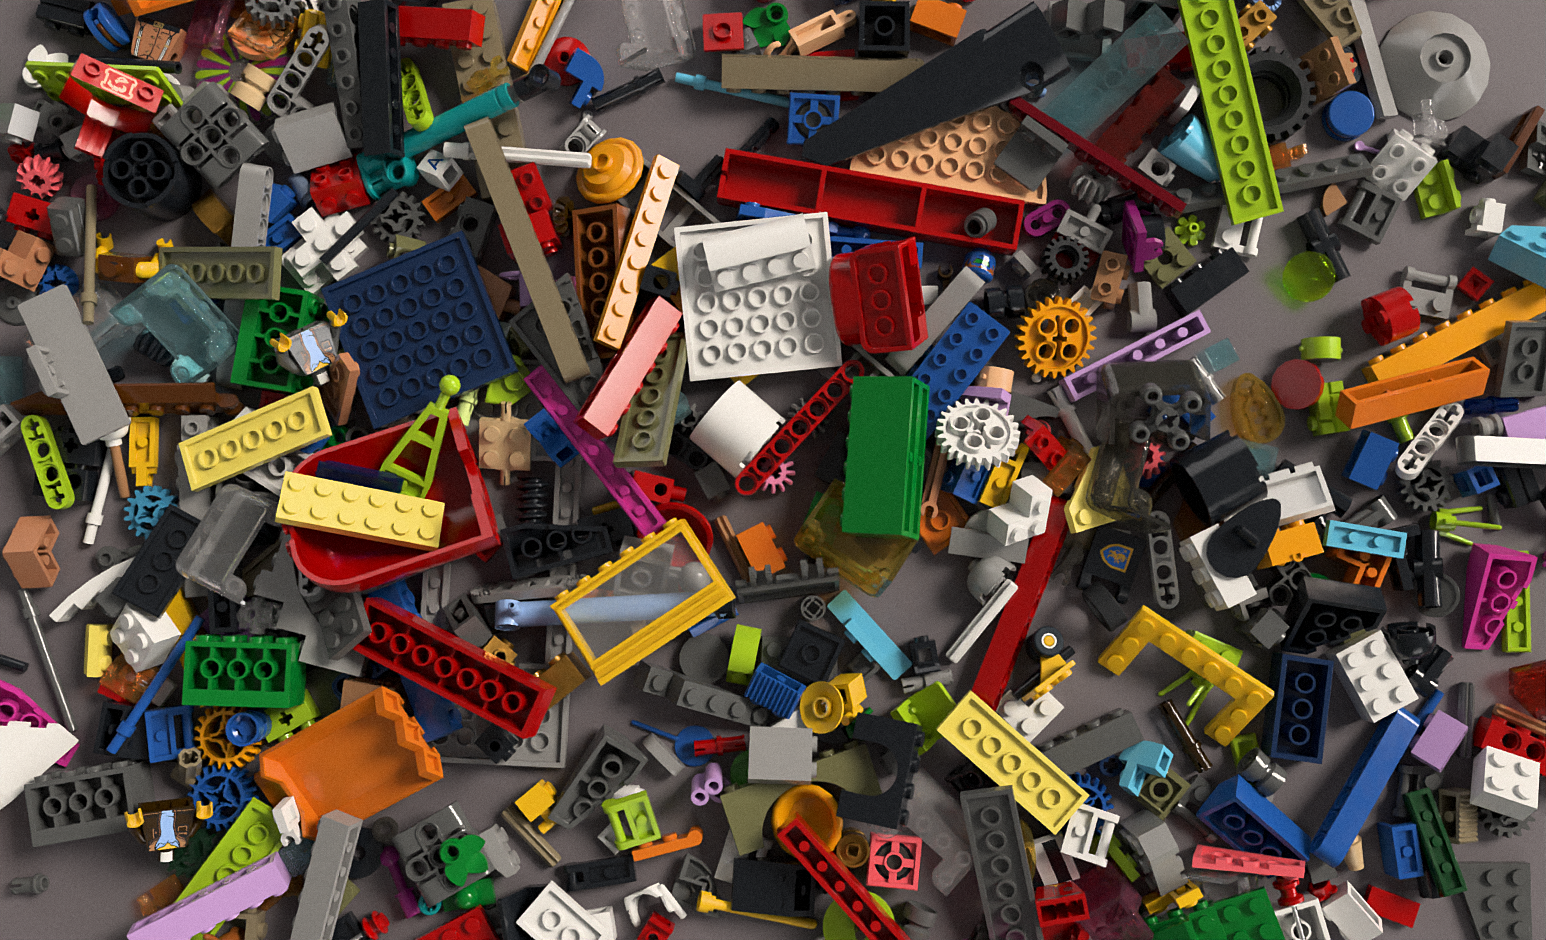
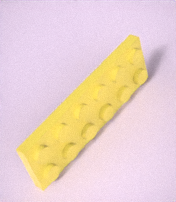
[178,386,332,492]
[275,471,445,552]
[936,690,1090,835]

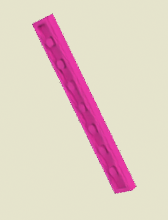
[523,364,666,537]

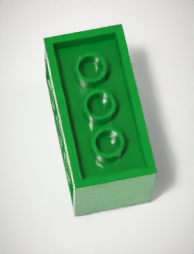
[230,287,326,395]
[182,634,307,708]

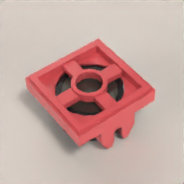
[866,832,922,891]

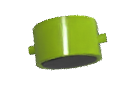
[1299,336,1343,363]

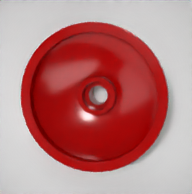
[637,502,713,568]

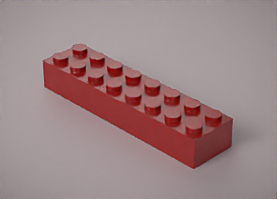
[353,597,557,739]

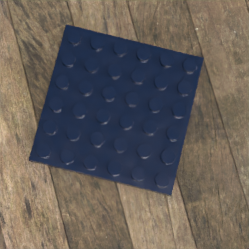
[321,230,519,430]

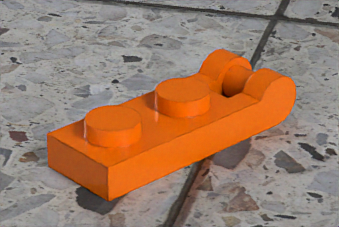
[632,825,704,862]

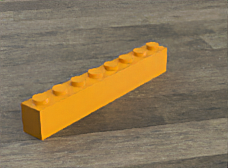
[1361,279,1546,383]

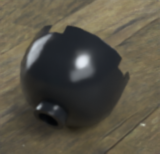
[1381,621,1436,665]

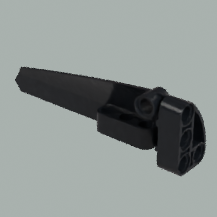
[802,1,1071,166]

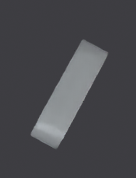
[642,733,685,776]

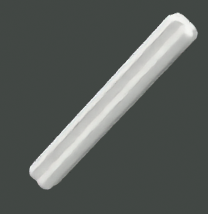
[946,579,1018,663]

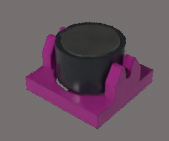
[1121,200,1166,273]

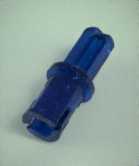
[1463,396,1520,415]

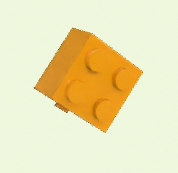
[1256,520,1324,570]

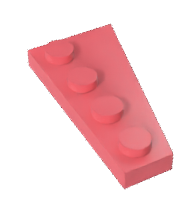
[1192,844,1305,880]

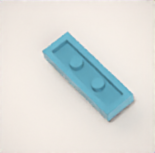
[1322,520,1407,559]

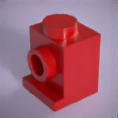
[636,910,675,940]

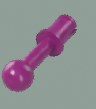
[380,846,421,919]

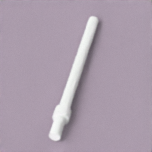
[83,447,114,544]

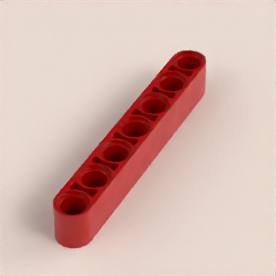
[735,360,864,496]

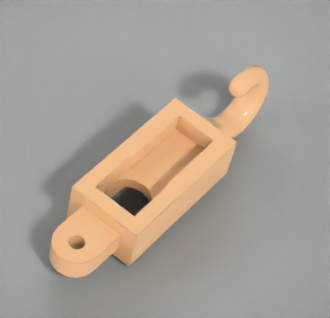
[763,9,857,56]

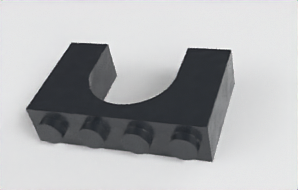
[836,712,925,831]

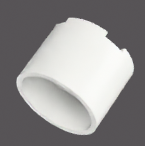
[690,380,786,478]

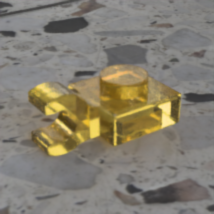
[466,55,511,97]

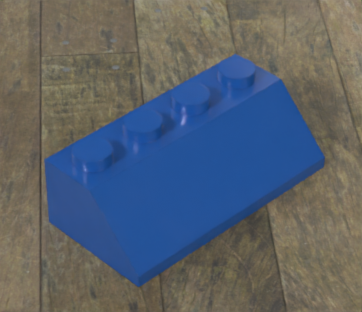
[1196,774,1311,879]

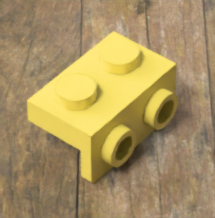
[84,623,113,677]

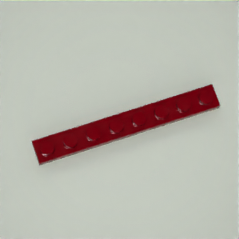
[1009,97,1187,219]

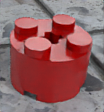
[1361,286,1420,346]

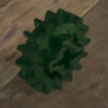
[161,826,217,878]

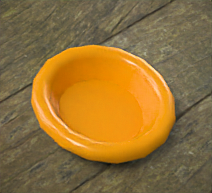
[576,137,644,204]
[771,784,843,858]

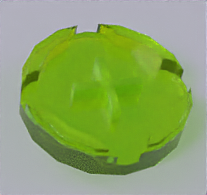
[1282,251,1336,302]

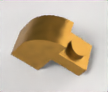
[191,189,235,247]

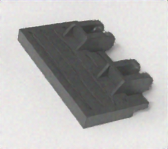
[735,558,839,604]

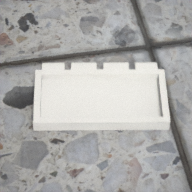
[1224,461,1335,526]

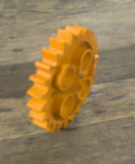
[1014,296,1097,379]

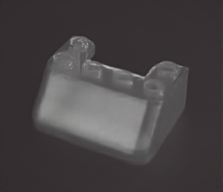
[616,0,696,71]
[867,767,974,897]

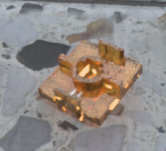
[99,653,160,705]

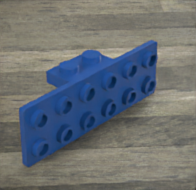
[907,302,1010,440]

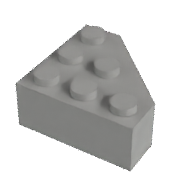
[1119,808,1188,897]

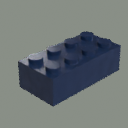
[1261,652,1334,764]

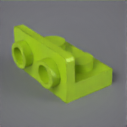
[1413,159,1461,220]

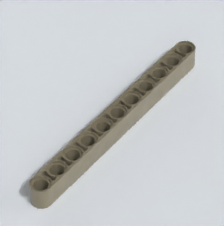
[464,116,591,384]

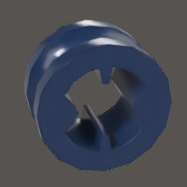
[1097,754,1122,777]

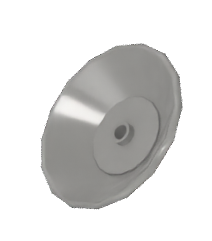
[1379,11,1490,123]

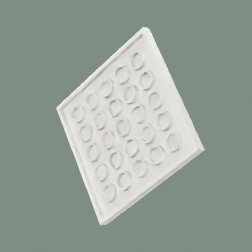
[674,212,842,381]

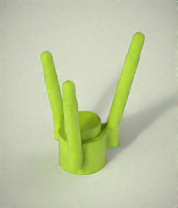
[1429,506,1502,546]
[1158,669,1214,726]

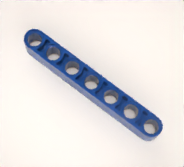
[1309,707,1420,868]

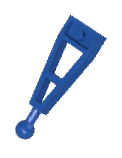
[735,202,871,239]

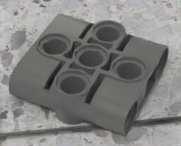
[160,82,270,190]
[391,801,495,907]

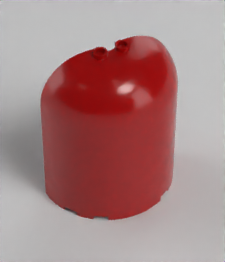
[281,407,500,593]

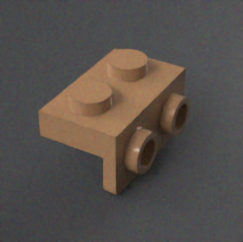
[1090,250,1131,310]

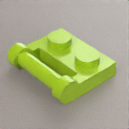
[601,790,661,850]

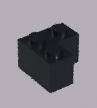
[1437,125,1519,184]

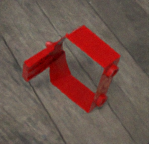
[59,53,164,159]

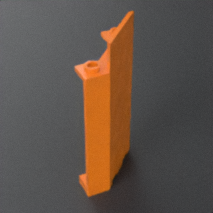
[254,686,444,841]

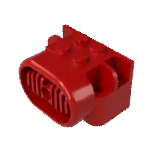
[829,236,928,353]

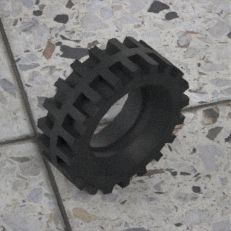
[1246,46,1316,147]

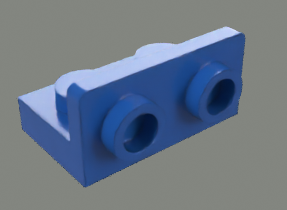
[940,458,994,505]

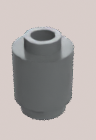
[964,207,997,238]

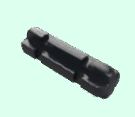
[740,117,780,153]

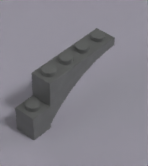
[633,660,772,727]

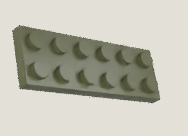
[157,246,283,300]
[613,332,687,468]

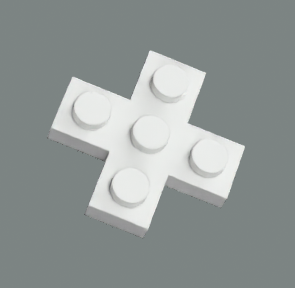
[287,207,364,282]

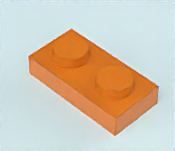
[421,174,478,223]

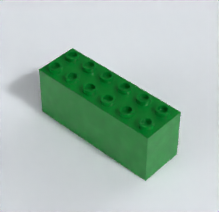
[840,376,930,540]

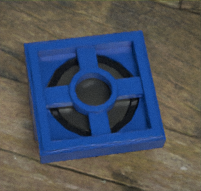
[787,92,840,146]

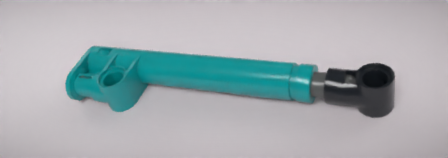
[356,64,561,200]

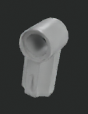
[1126,281,1157,333]

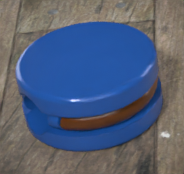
[83,1,133,53]
[1322,91,1375,141]

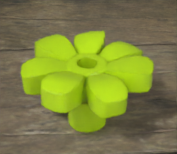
[1173,215,1206,247]

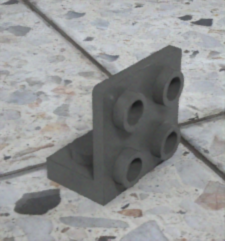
[994,115,1068,192]

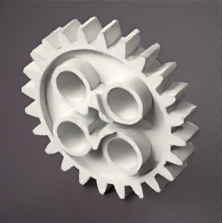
[935,398,1020,471]

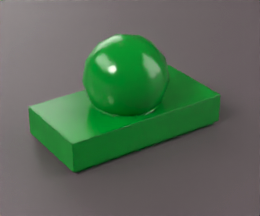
[443,876,496,912]

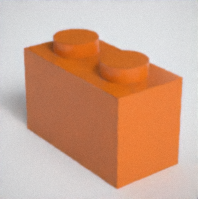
[910,0,967,46]
[736,522,788,574]

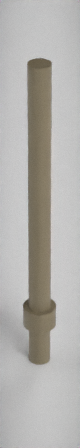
[80,184,97,325]

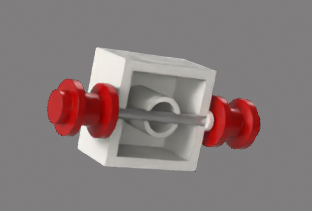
[1271,876,1331,940]

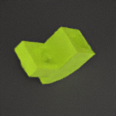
[726,624,762,686]

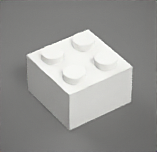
[109,603,181,673]
[1470,746,1540,821]

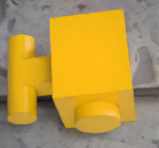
[829,673,867,726]
[514,779,558,834]

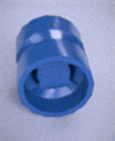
[226,709,272,747]

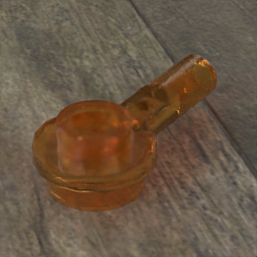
[260,872,303,911]

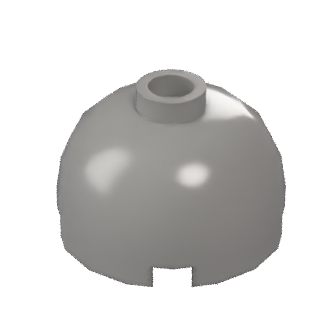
[967,556,1017,606]

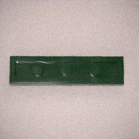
[1402,787,1468,897]

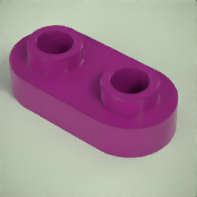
[1022,199,1071,238]

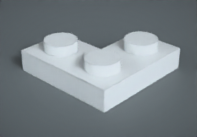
[996,689,1064,742]

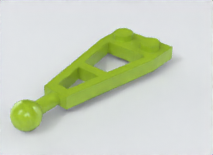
[373,375,461,499]

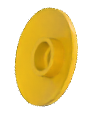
[800,681,844,734]

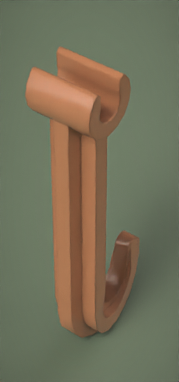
[921,437,948,518]

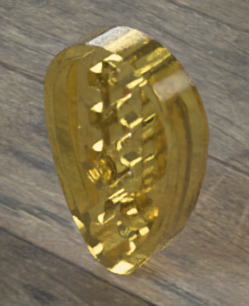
[1230,373,1285,444]

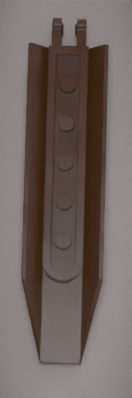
[10,382,244,416]

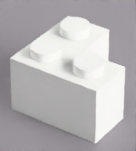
[986,475,1053,546]

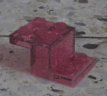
[1072,856,1154,940]

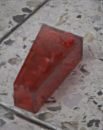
[1094,67,1186,163]

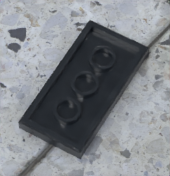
[111,504,215,619]

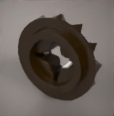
[552,196,577,237]

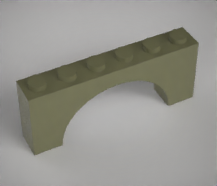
[718,739,882,856]

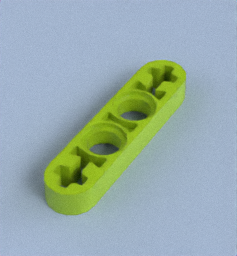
[401,58,434,132]
[21,415,75,510]

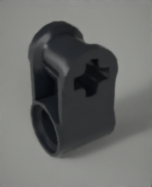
[944,761,989,800]

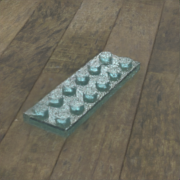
[1042,3,1190,139]

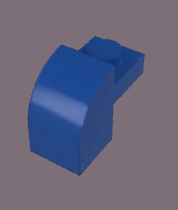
[563,48,604,109]
[524,408,579,468]

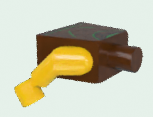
[95,232,174,283]

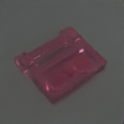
[185,0,236,49]

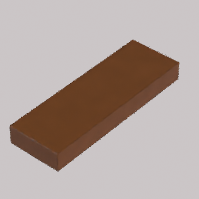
[1492,105,1545,180]

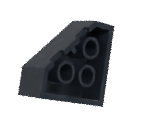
[1280,576,1387,655]

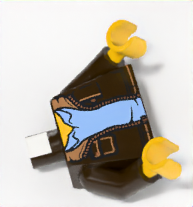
[124,797,213,862]

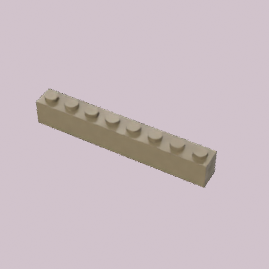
[721,54,924,96]

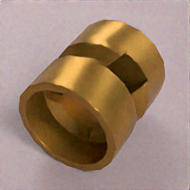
[835,827,870,868]

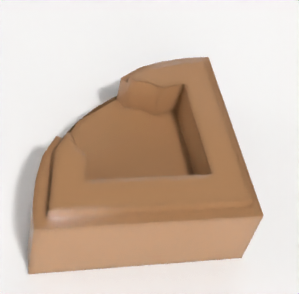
[1320,183,1348,218]

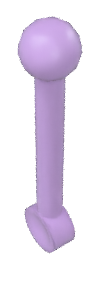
[1353,141,1381,154]

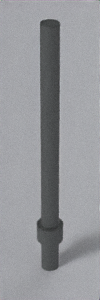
[17,588,78,732]

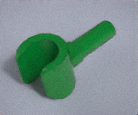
[844,707,873,739]

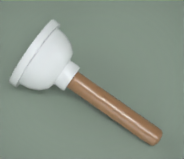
[100,416,131,498]

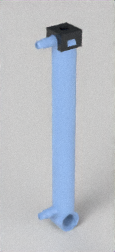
[494,586,736,631]

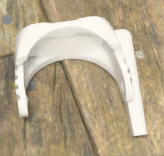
[624,882,687,927]

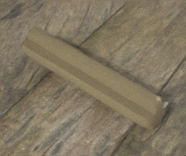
[501,805,561,868]

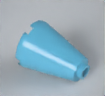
[1157,114,1220,183]

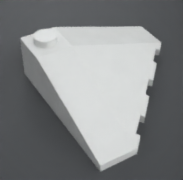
[0,721,79,810]

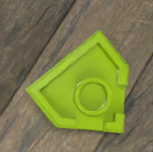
[485,355,531,406]

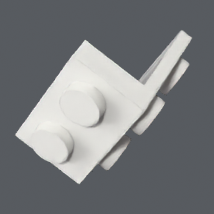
[1365,128,1438,201]

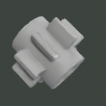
[674,403,704,433]

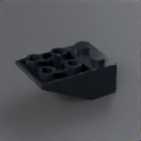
[93,700,184,762]
[731,856,816,917]

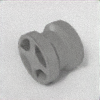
[1471,413,1504,437]

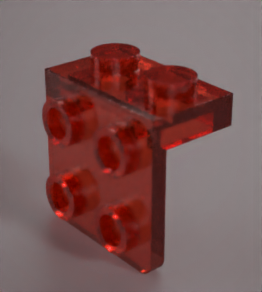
[1509,660,1546,720]

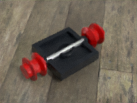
[332,910,389,940]

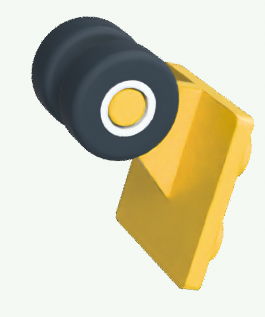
[1022,626,1076,702]

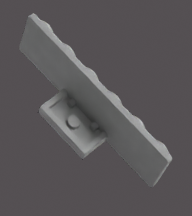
[18,284,131,445]

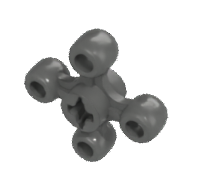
[1128,382,1202,451]

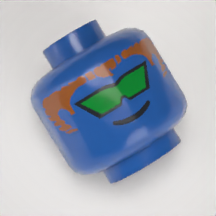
[961,248,996,284]

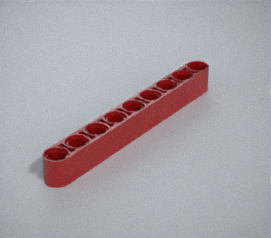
[971,495,1069,711]

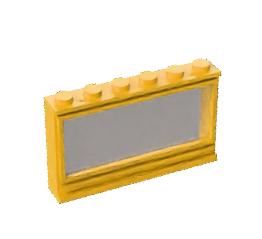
[550,517,736,686]

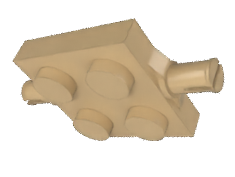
[479,401,532,486]

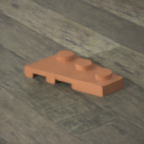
[318,352,360,426]

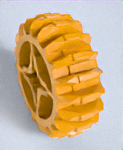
[193,706,265,770]

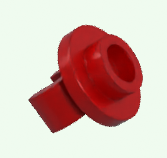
[8,142,35,164]

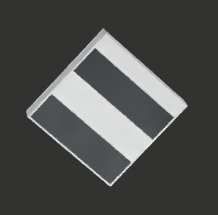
[1024,831,1080,892]

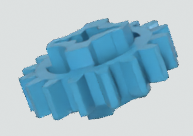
[124,485,179,540]

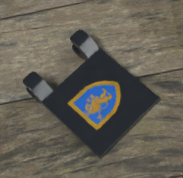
[1076,525,1147,604]

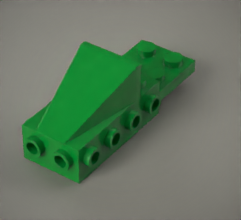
[1113,886,1285,940]

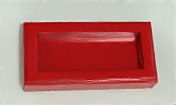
[1364,884,1421,928]

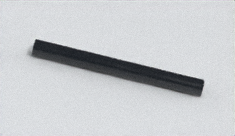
[68,55,182,74]

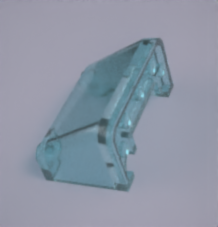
[109,264,239,383]

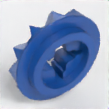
[38,264,79,297]

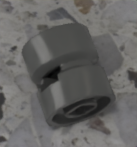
[1236,747,1287,797]
[898,900,938,940]

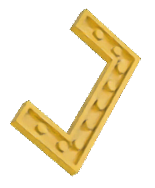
[1098,605,1274,747]

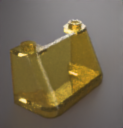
[794,478,920,598]

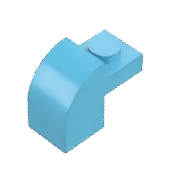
[1118,741,1174,797]

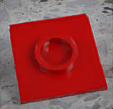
[702,12,744,52]

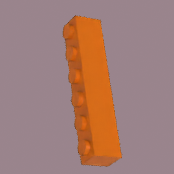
[1335,357,1490,429]

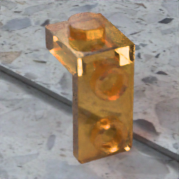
[1043,435,1092,497]

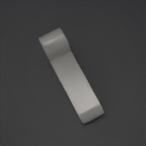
[267,24,330,117]

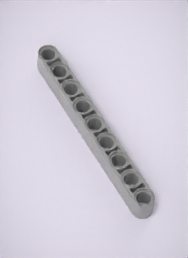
[216,163,273,391]

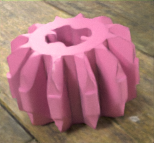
[757,459,796,494]

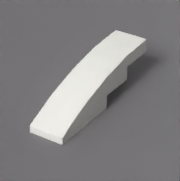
[49,557,135,622]

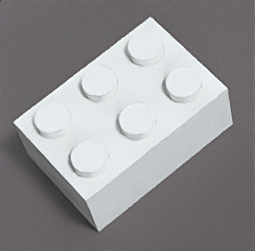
[1179,524,1257,611]
[1325,629,1419,723]

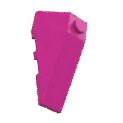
[1462,543,1538,650]
[0,680,80,767]

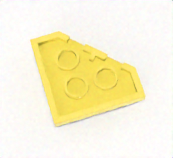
[1064,441,1138,534]

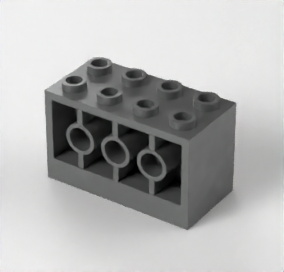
[24,758,156,847]

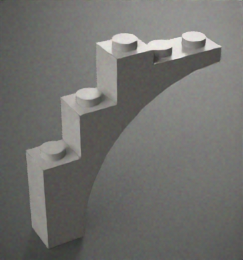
[253,529,370,678]

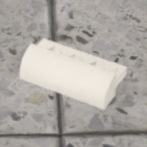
[702,213,816,292]

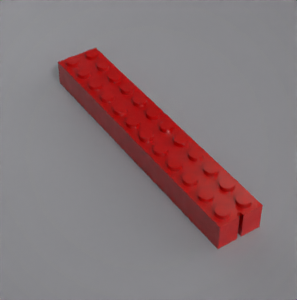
[717,148,1025,256]

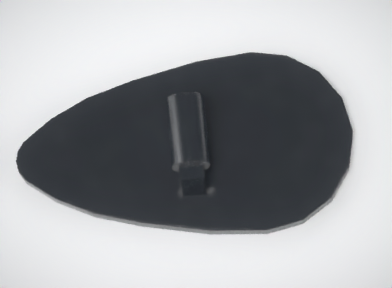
[1206,498,1281,578]

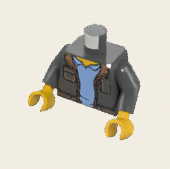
[269,308,348,386]

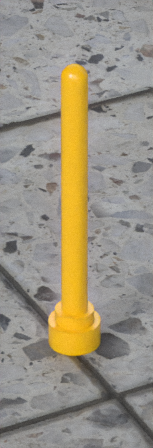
[696,890,817,929]

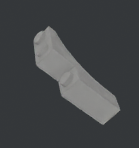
[408,823,520,878]

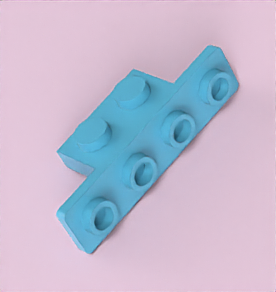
[827,590,912,680]

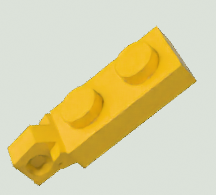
[129,417,159,487]

